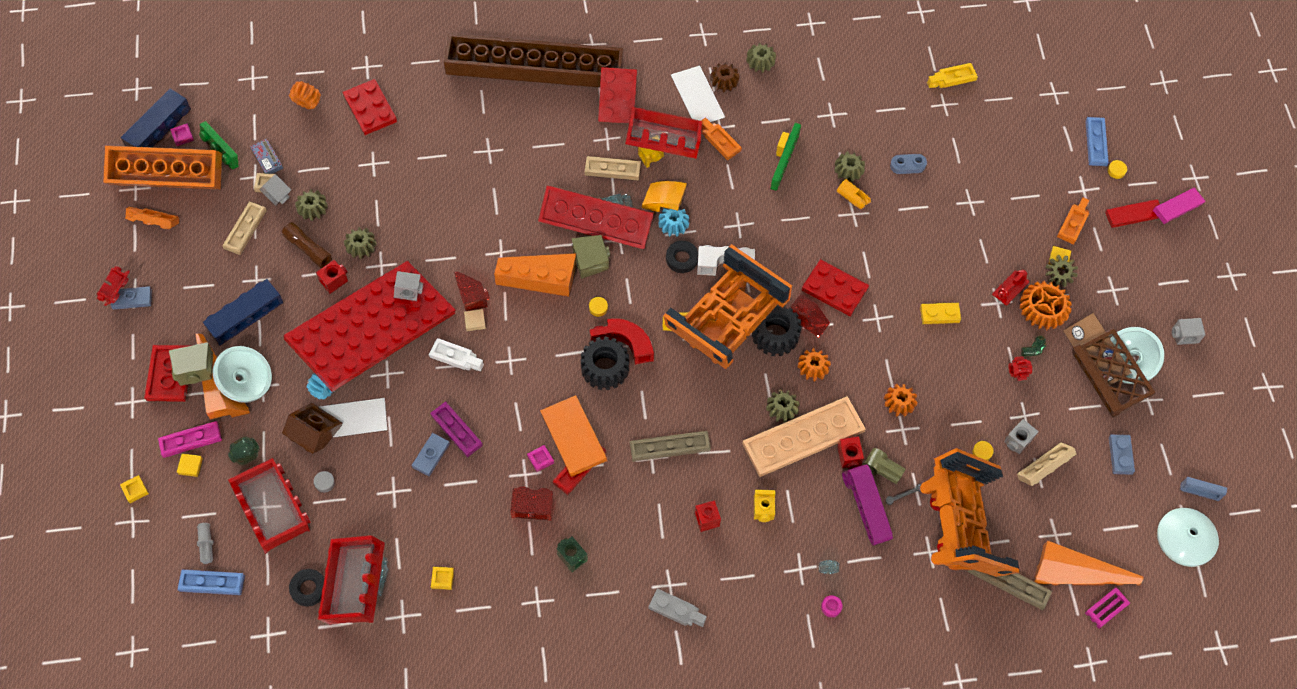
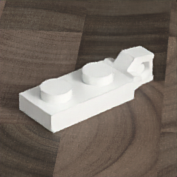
[429,339,484,371]

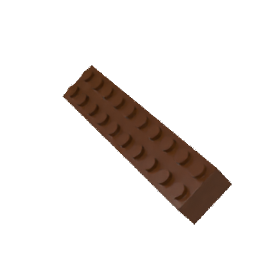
[444,33,623,88]

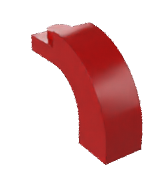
[590,319,654,365]

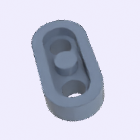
[890,154,927,174]

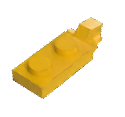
[927,63,978,88]

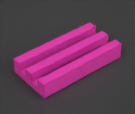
[1085,587,1130,629]

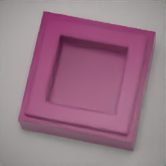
[170,123,194,146]
[527,445,554,472]

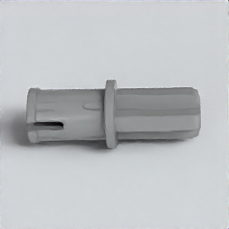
[197,523,214,564]

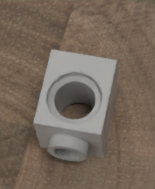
[260,174,291,206]
[394,271,423,301]
[1172,318,1205,345]
[1004,419,1039,454]

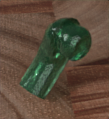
[1021,336,1046,357]

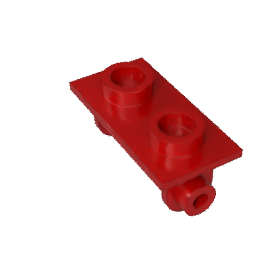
[97,266,130,306]
[992,269,1030,306]

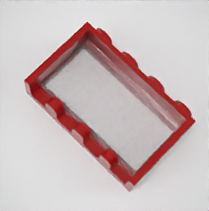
[625,107,702,159]
[228,458,311,555]
[318,535,385,625]

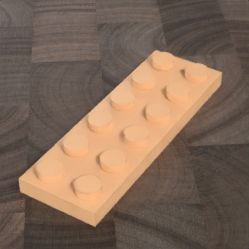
[742,396,866,477]

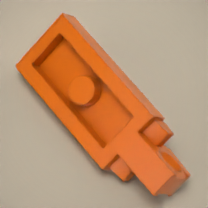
[701,117,742,161]
[1057,197,1089,245]
[125,206,179,229]

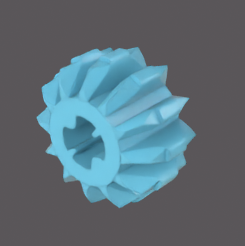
[658,208,689,237]
[307,373,334,400]

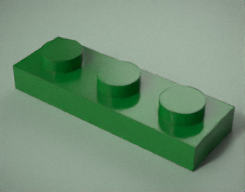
[199,121,239,170]

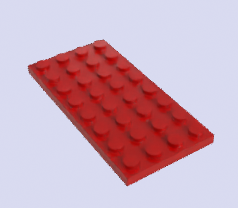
[284,261,456,392]

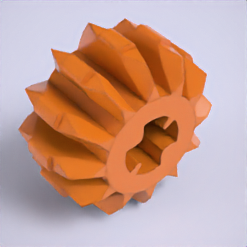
[289,81,321,109]
[797,348,831,382]
[884,384,918,417]

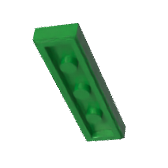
[770,123,801,191]

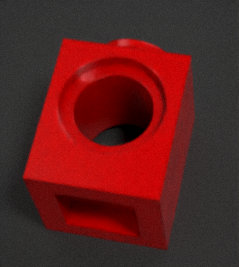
[316,260,348,294]
[837,436,864,469]
[694,500,721,532]

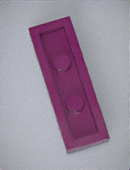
[430,401,483,458]

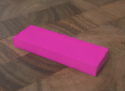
[1153,188,1206,224]
[158,421,222,458]

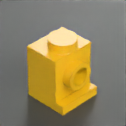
[638,136,664,168]
[754,490,775,522]

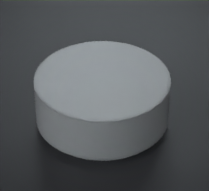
[314,471,335,493]

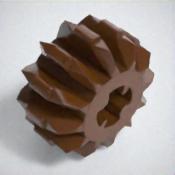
[710,62,740,93]

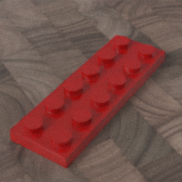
[538,185,654,249]

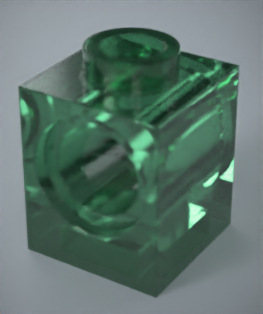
[556,536,588,572]

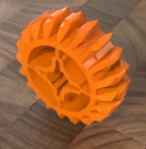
[1019,280,1072,331]

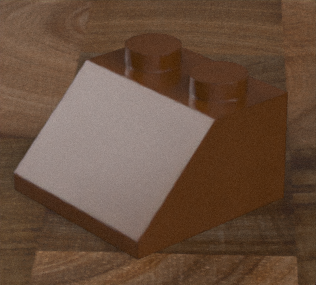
[282,403,343,454]

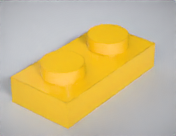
[920,303,961,324]

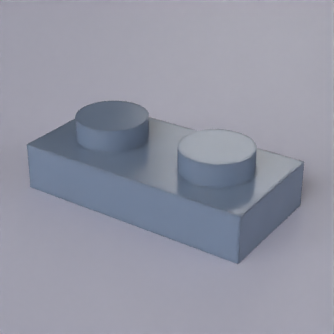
[1109,435,1135,475]

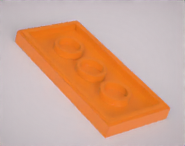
[540,395,607,477]

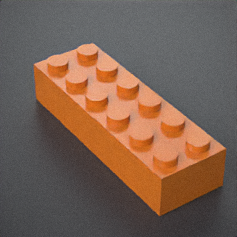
[103,146,222,190]

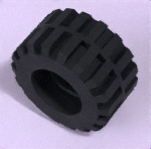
[752,305,802,356]
[581,337,629,390]

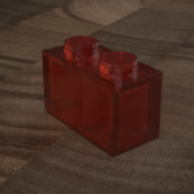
[510,486,554,521]

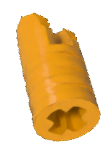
[837,179,871,209]

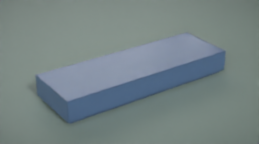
[1085,117,1109,166]
[178,570,245,595]

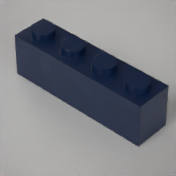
[121,89,191,148]
[203,279,283,346]

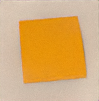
[642,181,687,212]

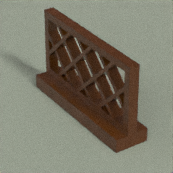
[1072,329,1155,418]

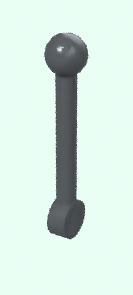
[886,484,921,505]

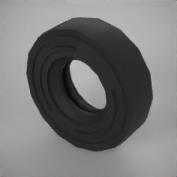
[666,240,698,273]
[289,569,325,607]

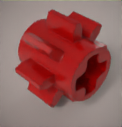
[1008,356,1033,381]

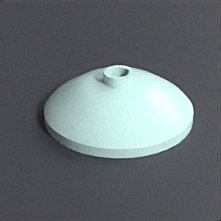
[1110,327,1165,384]
[213,346,272,402]
[1157,508,1219,567]

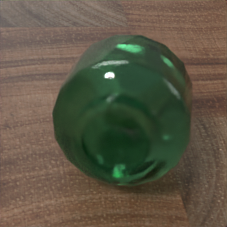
[228,436,260,466]

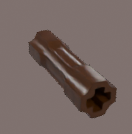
[282,222,332,268]

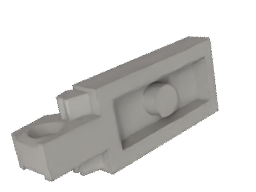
[648,588,707,627]

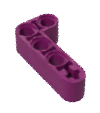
[842,464,893,546]

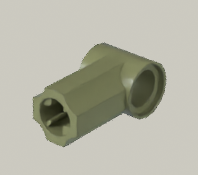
[863,448,906,485]

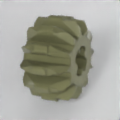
[746,43,776,73]
[834,151,865,182]
[295,189,328,221]
[344,227,377,260]
[1045,255,1078,287]
[766,389,800,423]

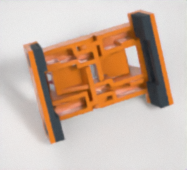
[663,244,792,369]
[920,448,1019,577]

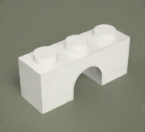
[697,245,755,276]

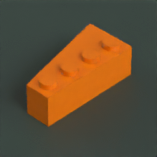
[494,254,577,297]

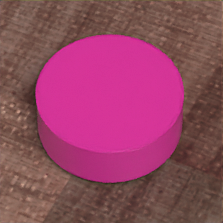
[821,595,843,617]

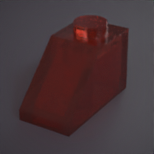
[454,272,490,311]
[791,294,830,338]

